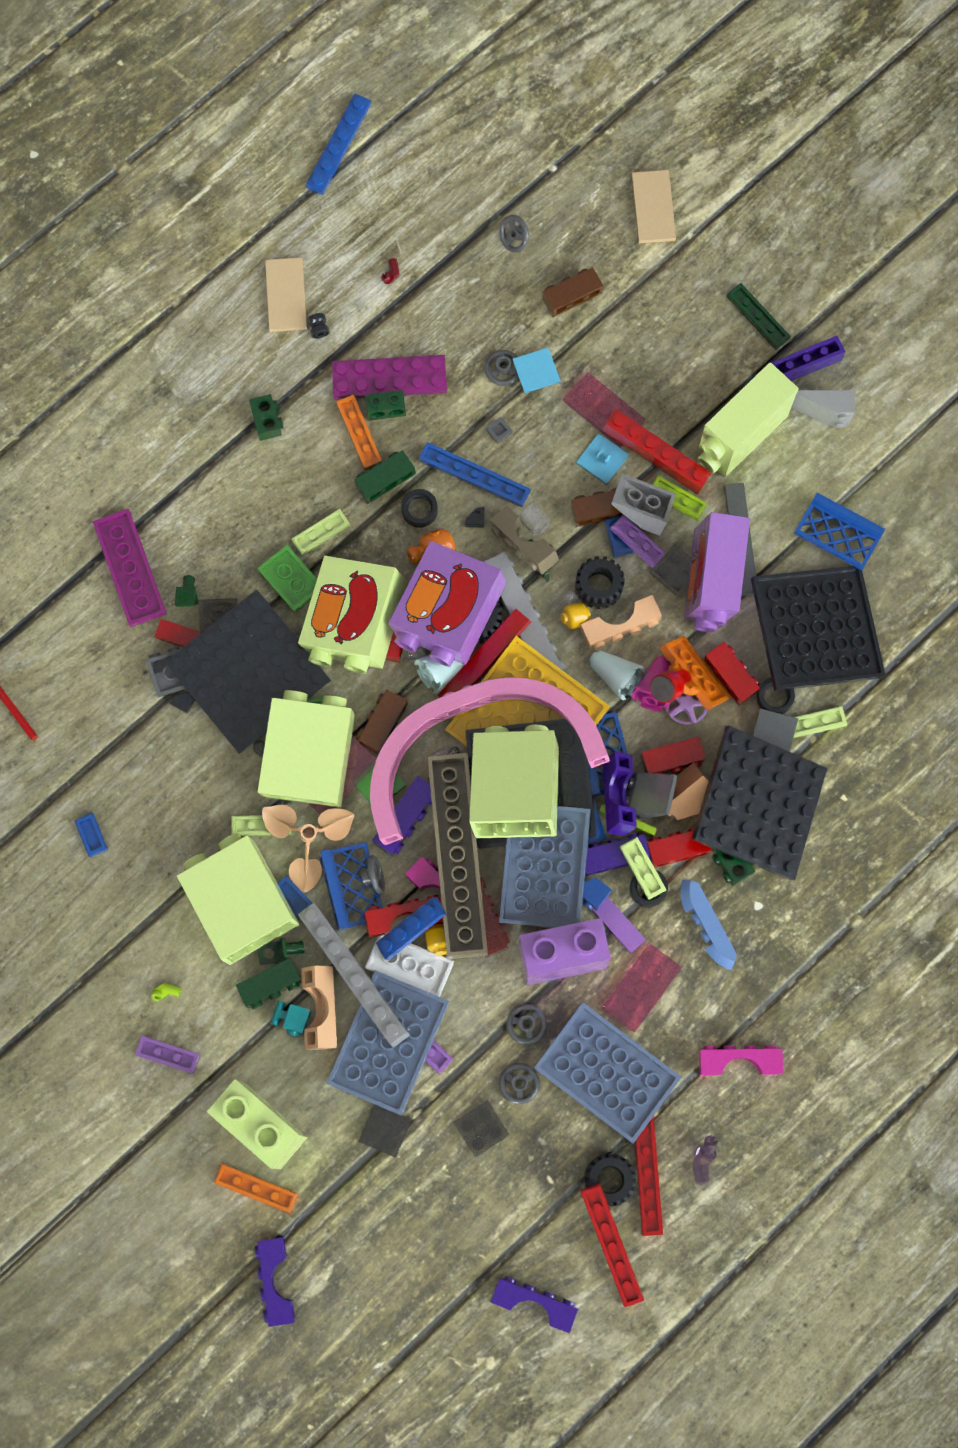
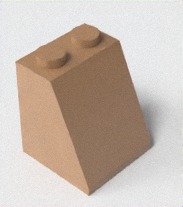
[669,763,709,820]

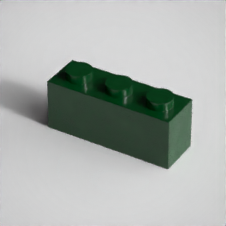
[354,450,416,504]
[236,958,302,1010]

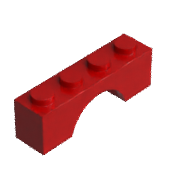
[364,895,444,938]

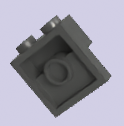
[146,646,185,698]

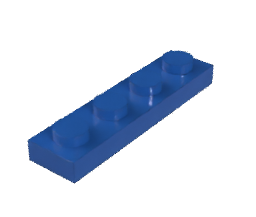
[376,897,446,960]

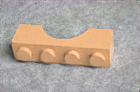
[580,595,662,650]
[301,966,337,1050]

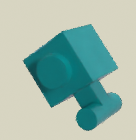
[270,1001,311,1037]

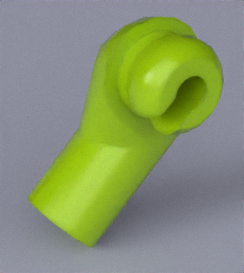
[151,983,181,1002]

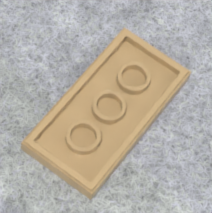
[632,170,676,244]
[265,257,307,332]

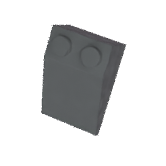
[626,773,677,819]

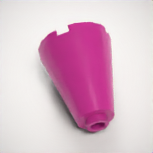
[631,655,671,712]

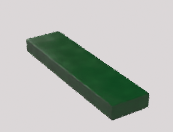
[726,283,791,350]

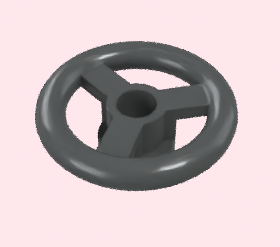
[499,215,529,253]
[484,350,519,386]
[361,855,385,894]
[506,1004,547,1045]
[499,1063,540,1104]

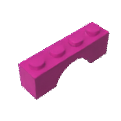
[405,857,440,890]
[698,1045,783,1076]

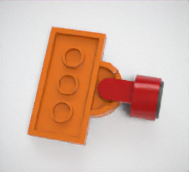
[650,636,731,711]

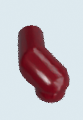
[381,258,399,284]

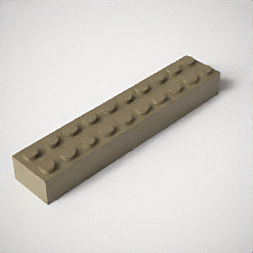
[427,753,488,959]

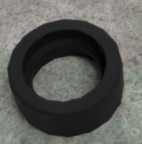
[401,489,438,528]
[756,677,795,714]
[630,869,668,907]

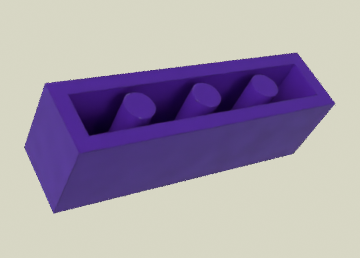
[771,336,845,381]
[372,776,432,857]
[585,833,651,877]

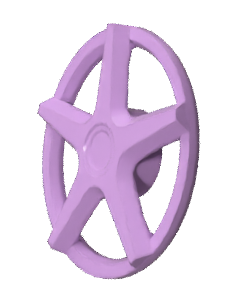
[666,694,707,725]

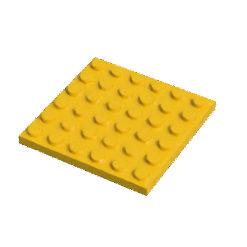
[445,636,610,746]

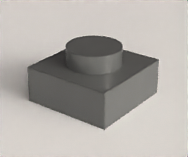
[486,417,512,444]

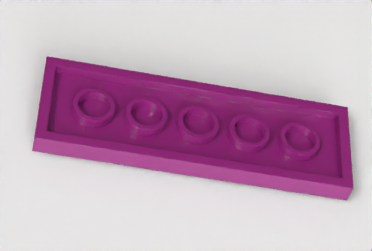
[332,355,447,400]
[92,508,167,628]

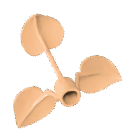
[262,805,354,893]

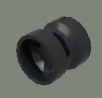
[307,313,330,339]

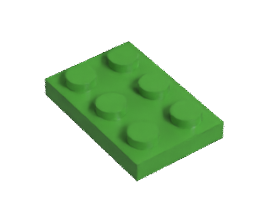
[257,545,317,613]

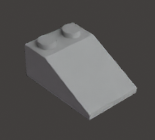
[791,390,855,428]
[611,474,676,536]

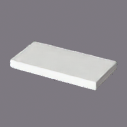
[365,935,455,997]

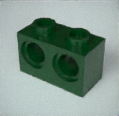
[365,390,406,421]
[249,394,284,441]
[712,849,756,886]

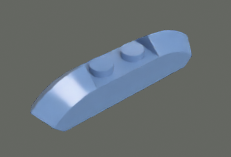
[681,879,737,970]

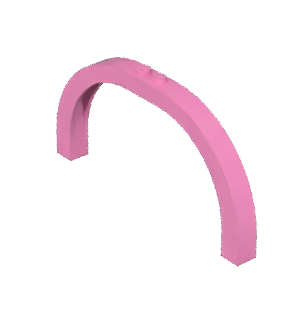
[370,678,610,845]

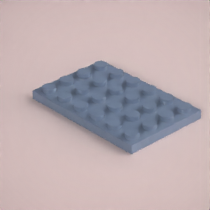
[499,806,591,928]
[326,970,450,1116]
[534,1003,681,1144]

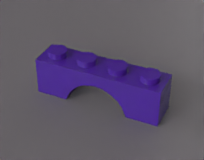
[603,751,637,836]
[255,1237,296,1327]
[491,1276,578,1334]

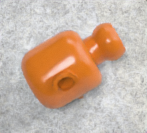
[407,528,456,564]

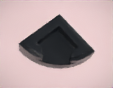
[465,507,484,527]
[170,693,195,714]

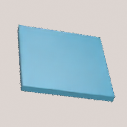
[513,348,561,393]
[576,433,629,484]

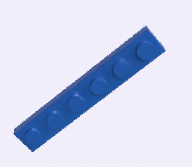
[306,94,371,195]
[419,442,531,508]

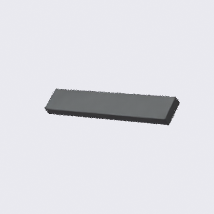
[724,483,756,596]

